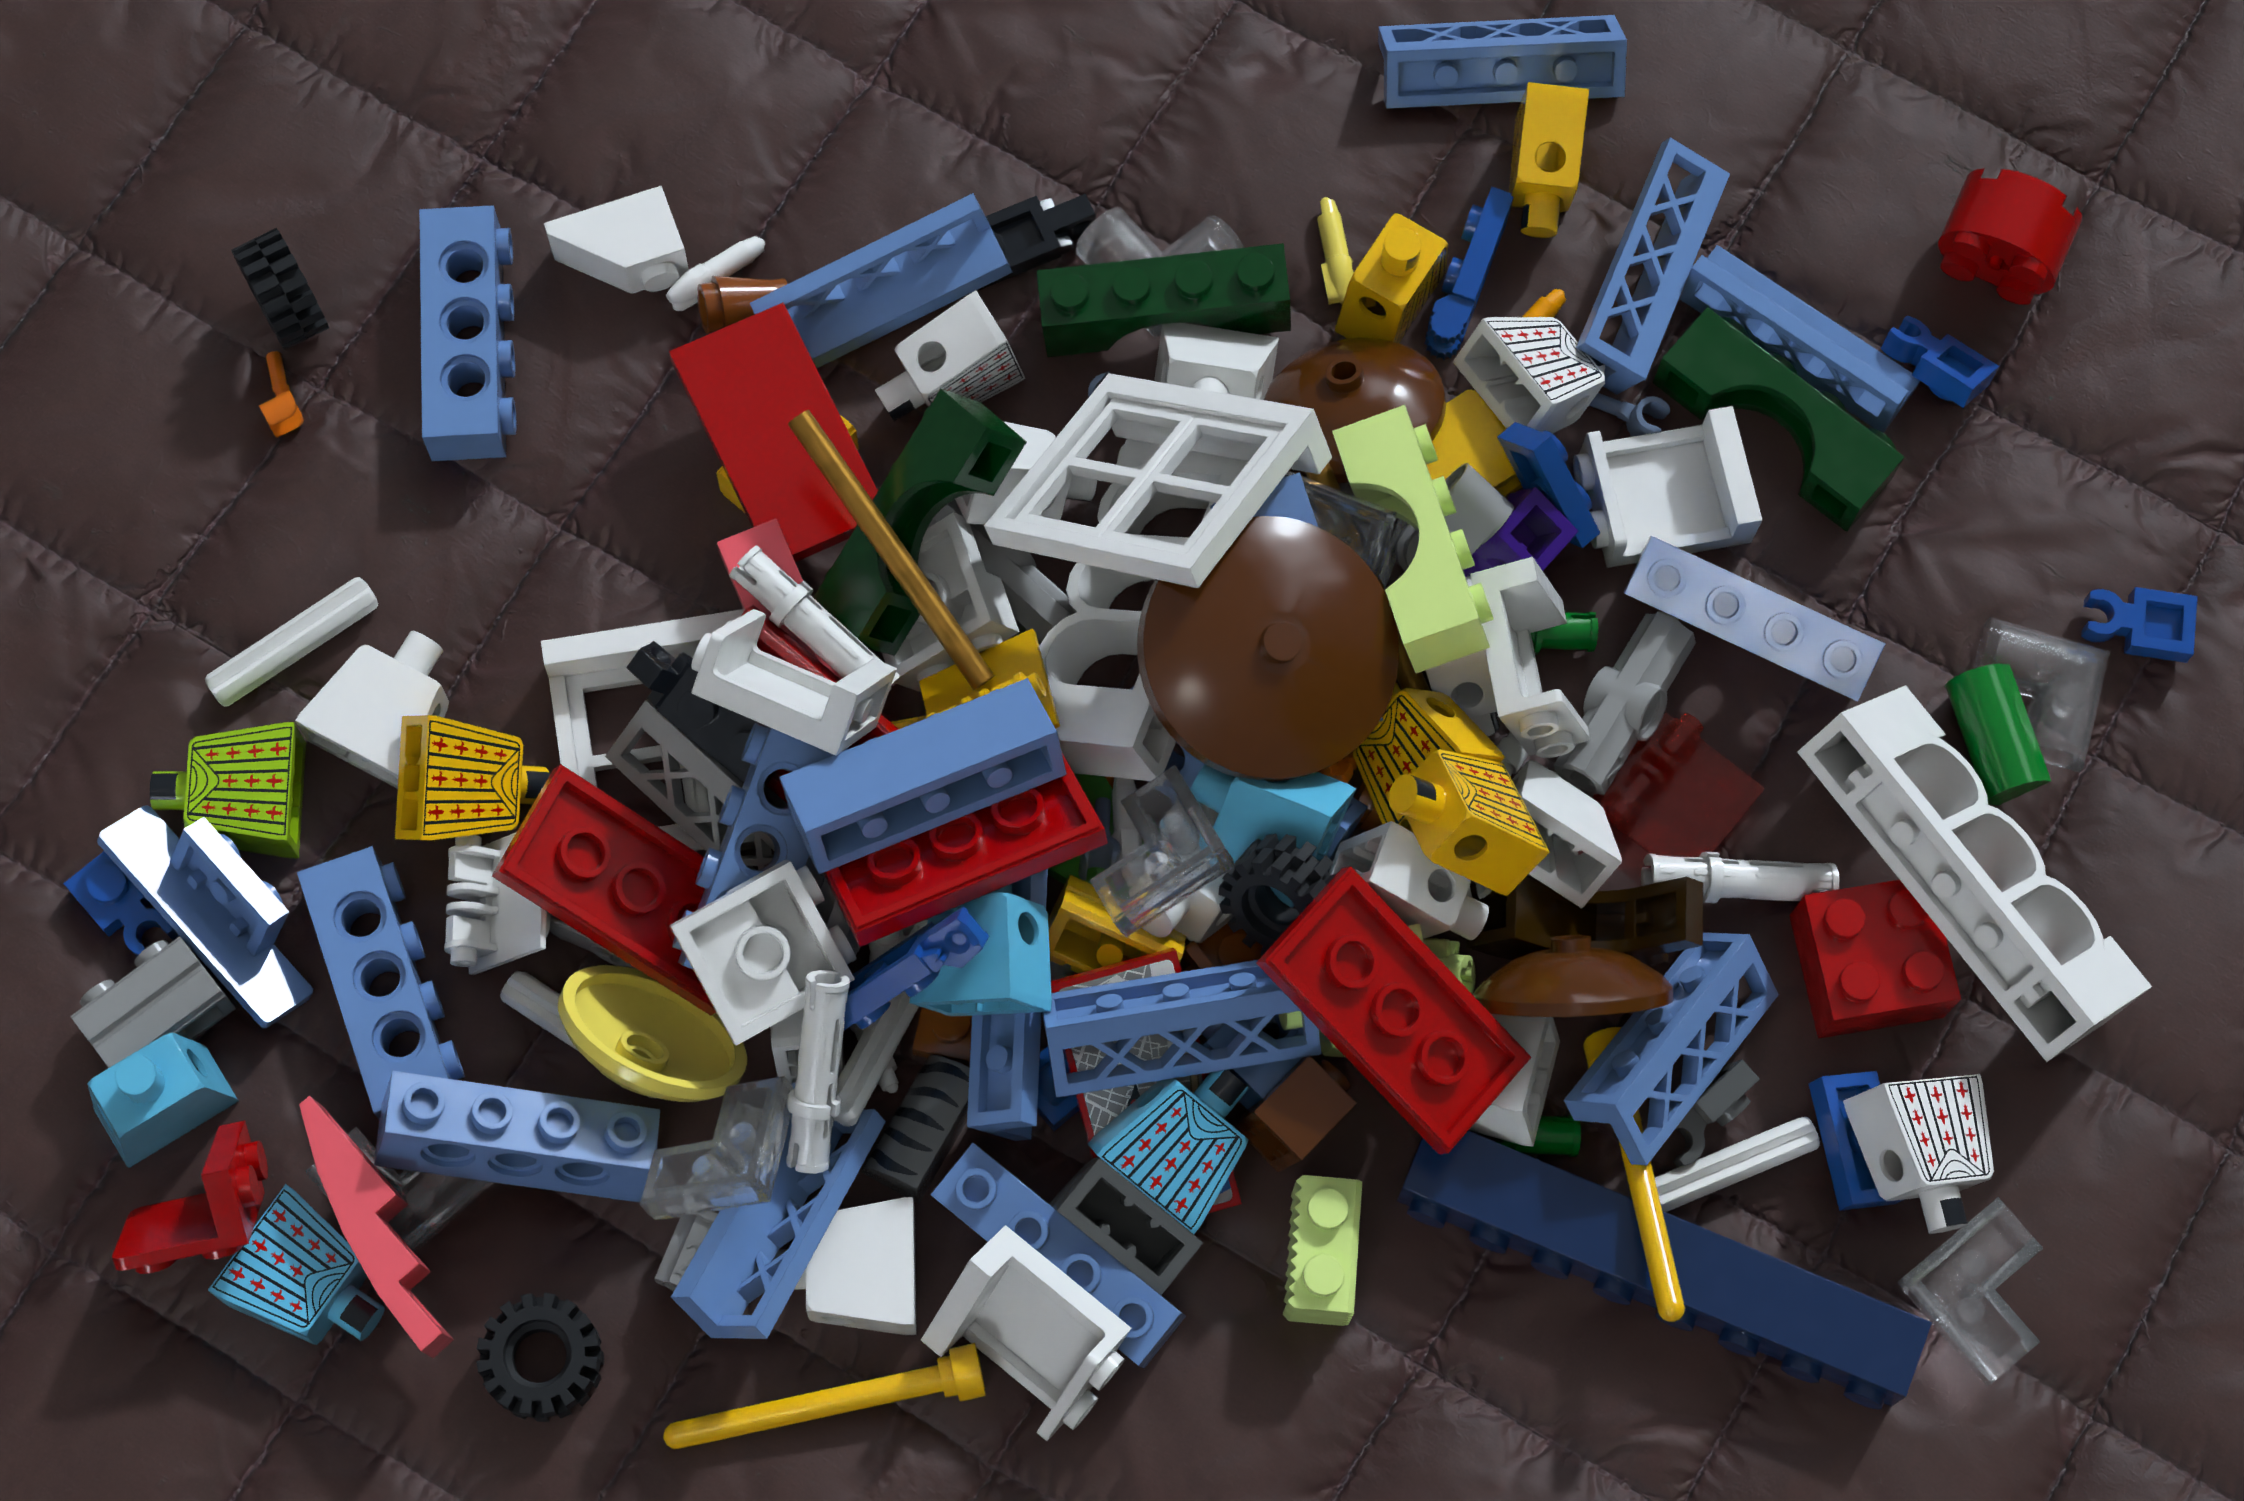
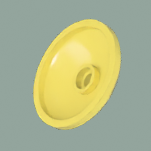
[558,965,747,1102]

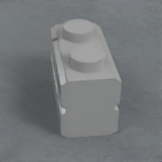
[71,936,236,1068]

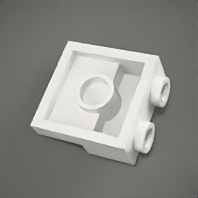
[882,512,1019,692]
[669,860,857,1046]

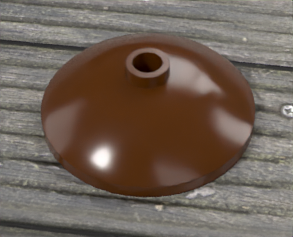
[1264,338,1446,483]
[1473,935,1674,1017]

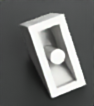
[544,186,689,294]

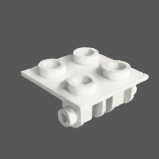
[444,832,551,975]

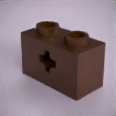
[1233,1055,1357,1172]

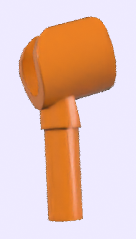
[259,351,304,438]

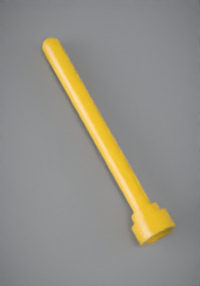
[1583,1027,1685,1322]
[663,1343,986,1449]

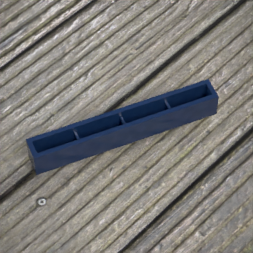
[1397,1131,1932,1409]

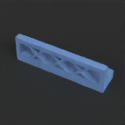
[1378,15,1627,108]
[1576,137,1730,394]
[750,193,1012,368]
[1680,245,1920,433]
[967,869,1048,1141]
[1564,933,1779,1166]
[1042,960,1321,1097]
[671,1083,886,1339]

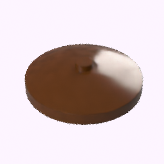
[1137,516,1399,782]

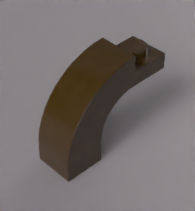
[1466,877,1703,965]

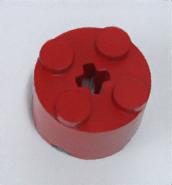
[1938,168,2082,305]

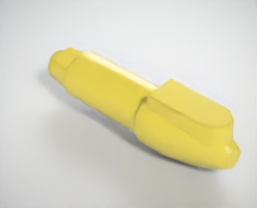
[1317,197,1354,305]

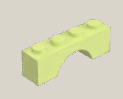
[1332,405,1494,673]

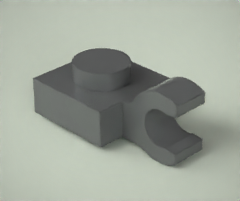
[1672,1059,1760,1167]

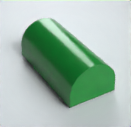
[1945,663,2051,806]

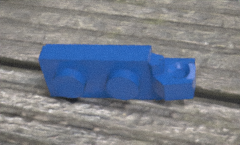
[844,906,989,1030]

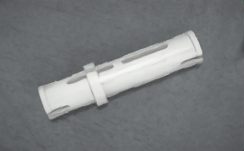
[729,545,901,691]
[1641,852,1839,903]
[786,970,850,1174]

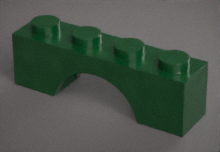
[1037,243,1291,357]
[1653,307,1904,532]
[813,388,1027,656]

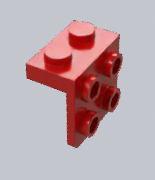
[112,1120,268,1274]

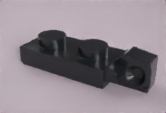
[959,194,1096,299]
[626,641,777,788]

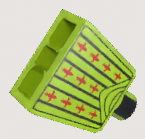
[150,722,306,858]

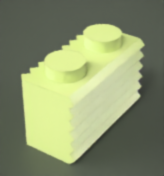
[1283,1175,1362,1326]

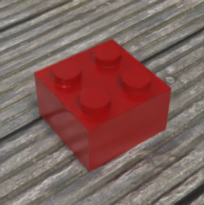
[1789,879,1961,1039]

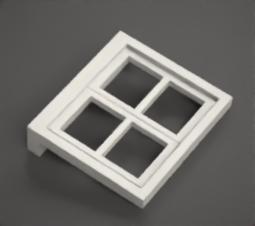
[984,373,1332,588]
[541,609,755,857]

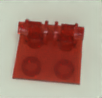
[1592,712,1765,857]

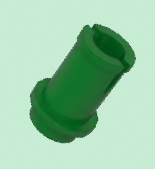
[1531,612,1598,655]
[1495,1115,1581,1157]

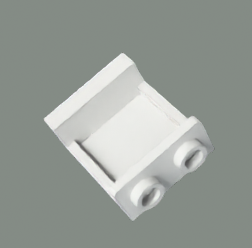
[1573,406,1762,568]
[1470,557,1590,758]
[691,609,897,756]
[921,1225,1132,1441]

